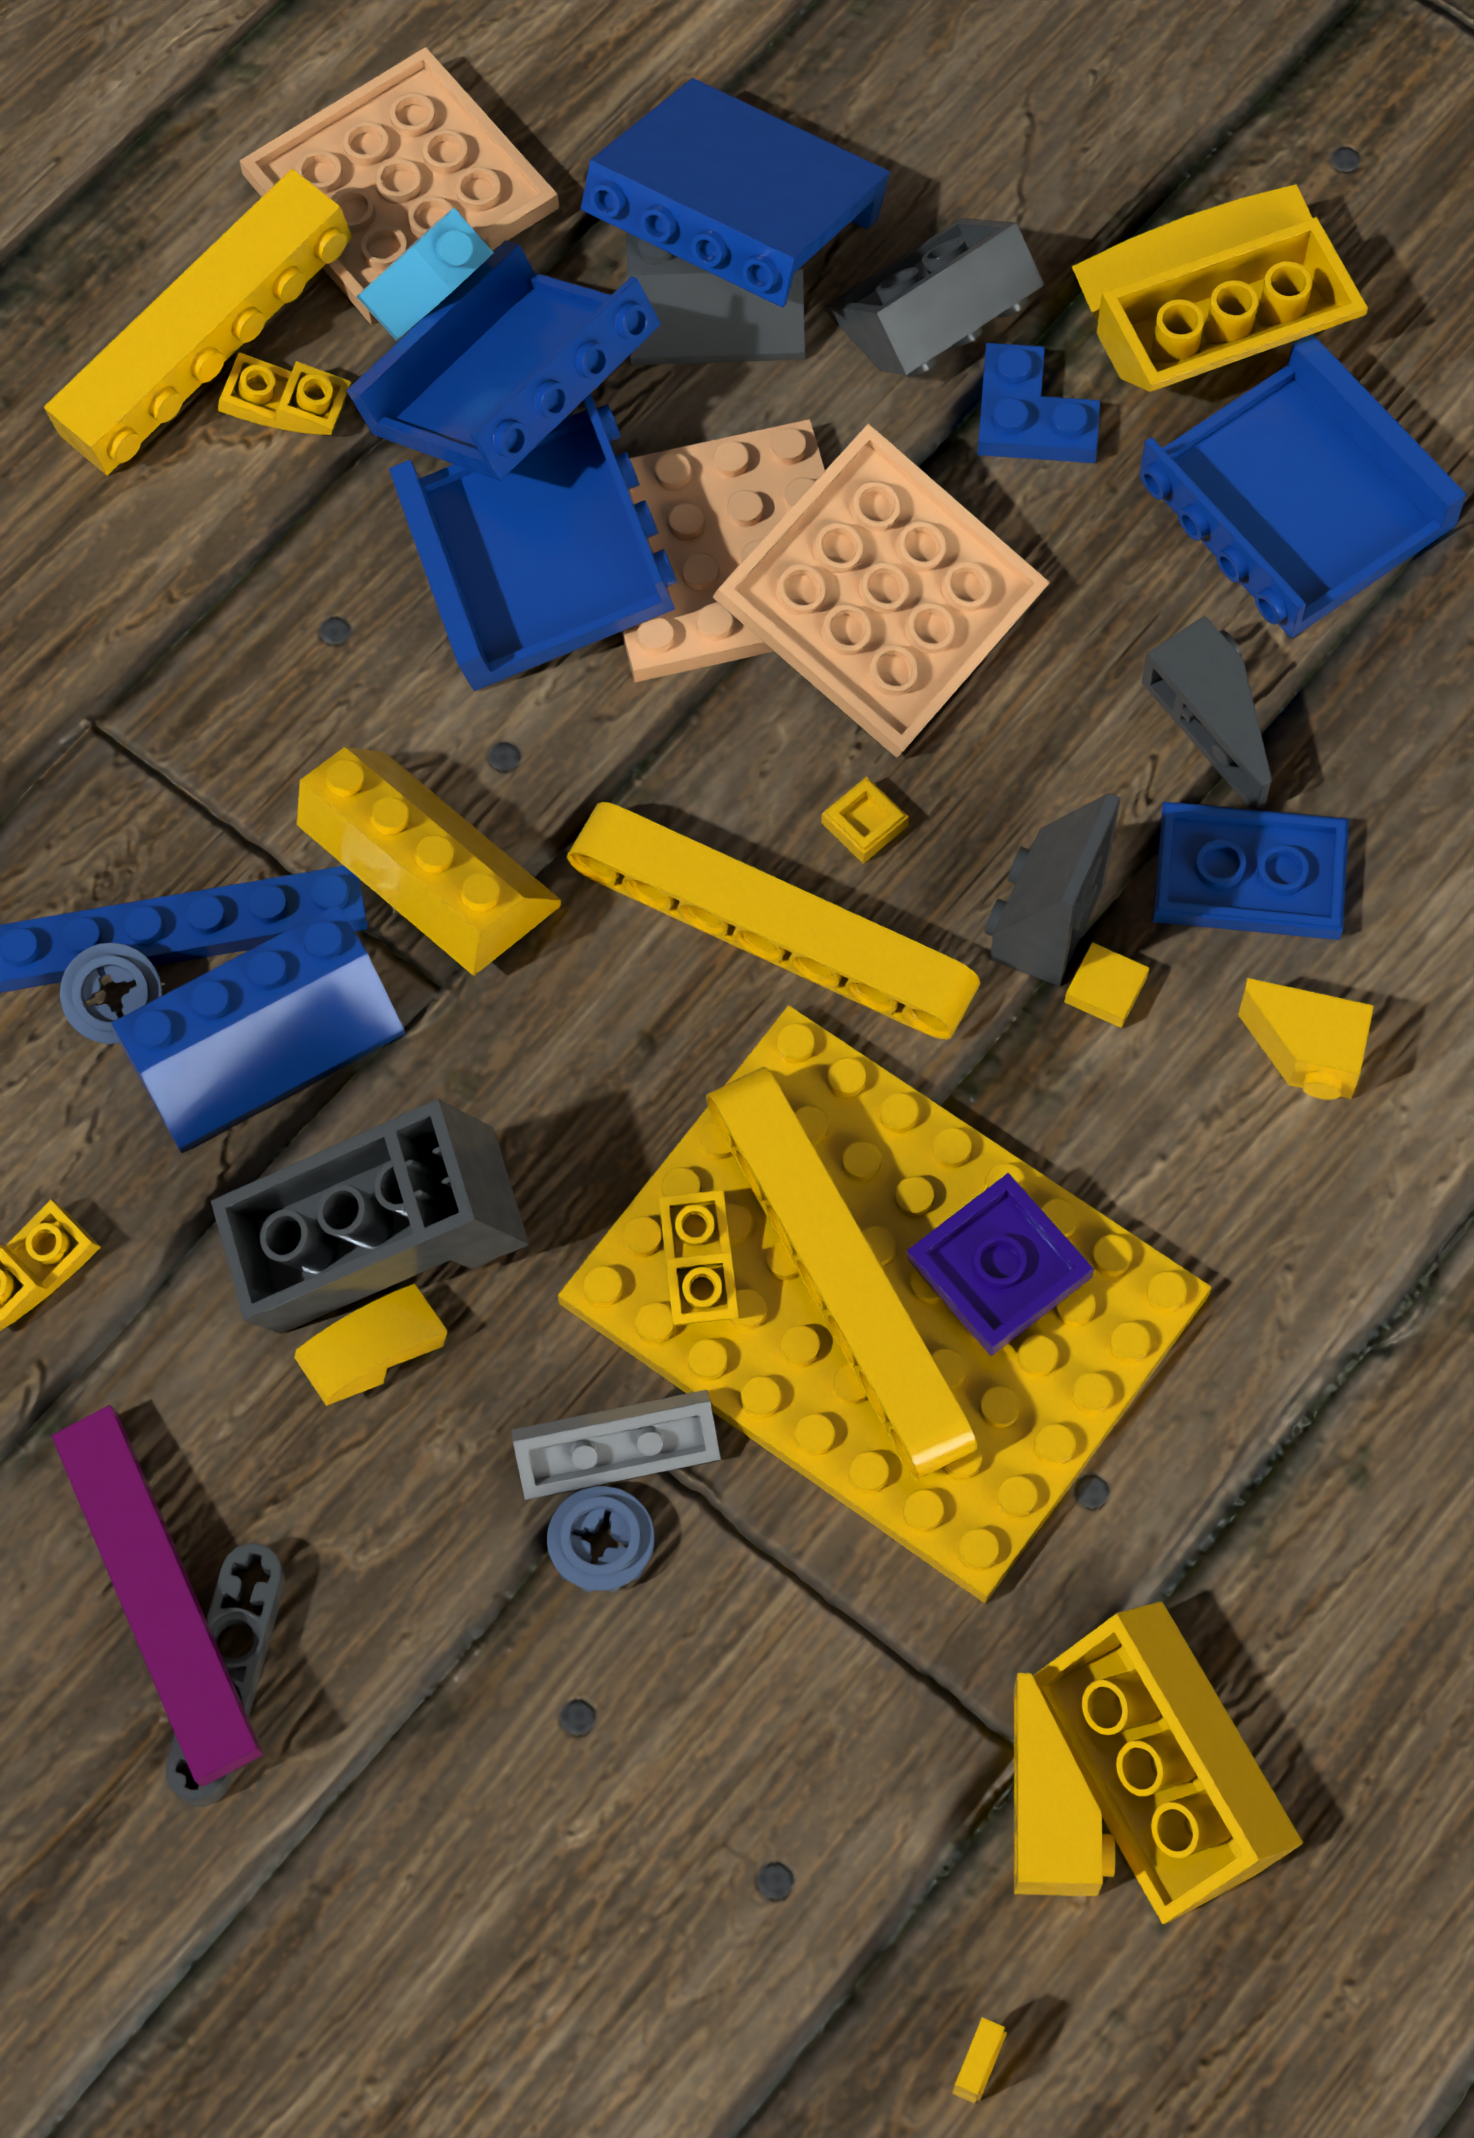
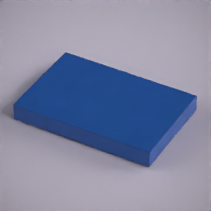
[1152,802,1349,940]

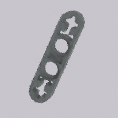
[166,1543,285,1807]

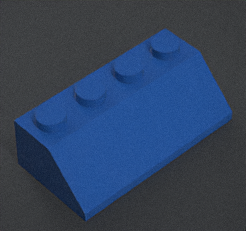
[111,904,405,1153]

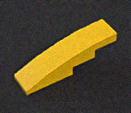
[1072,184,1312,322]

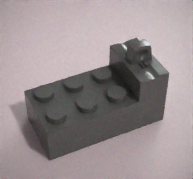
[211,1099,529,1334]

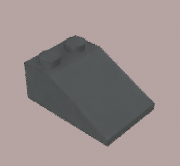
[985,793,1121,986]

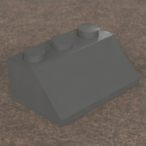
[825,218,1044,377]
[626,232,805,365]

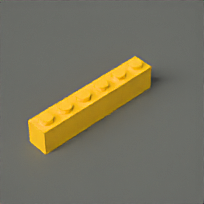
[43,168,352,476]

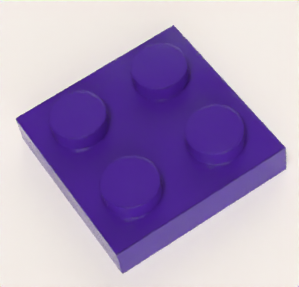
[906,1173,1094,1356]

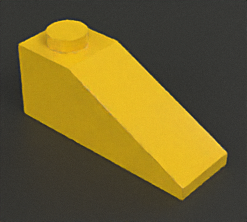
[1014,1673,1115,1896]

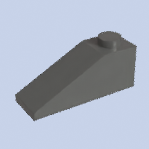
[1142,616,1272,811]

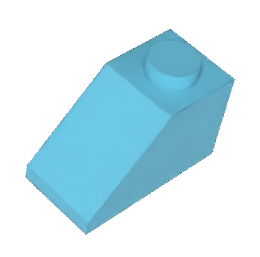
[356,208,494,341]

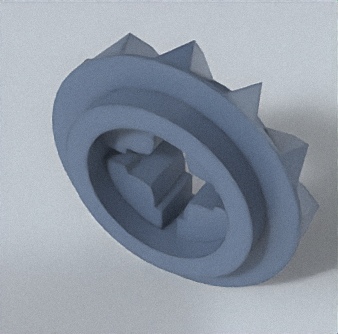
[60,943,162,1044]
[547,1486,654,1593]

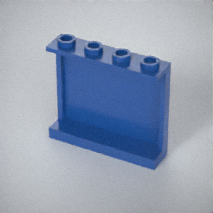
[581,78,890,308]
[346,240,661,481]
[1140,334,1466,639]
[389,393,678,691]

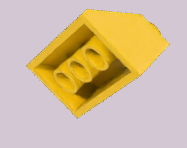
[1097,217,1368,392]
[296,747,561,976]
[1033,1601,1303,1925]

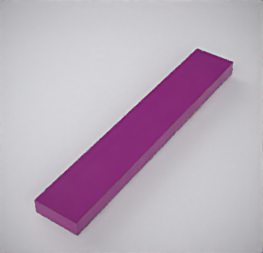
[51,1405,264,1787]

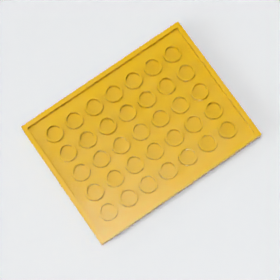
[557,1005,1212,1604]

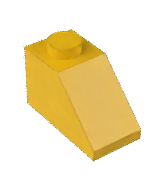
[1238,978,1374,1100]

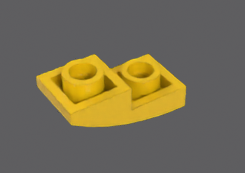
[218,352,351,435]
[659,1190,739,1326]
[0,1199,101,1331]
[294,1283,448,1406]

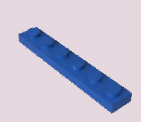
[0,866,368,993]

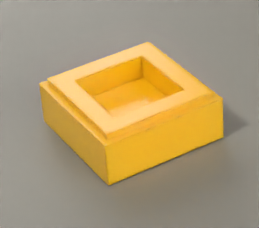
[821,776,909,864]
[1064,942,1150,1028]
[952,2017,1007,2104]

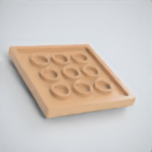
[239,47,559,325]
[621,419,825,683]
[713,423,1050,758]

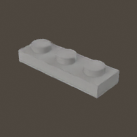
[511,1390,721,1500]

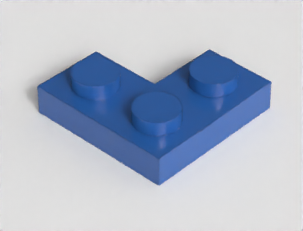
[978,343,1100,463]

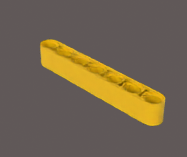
[567,802,981,1040]
[706,1067,977,1480]

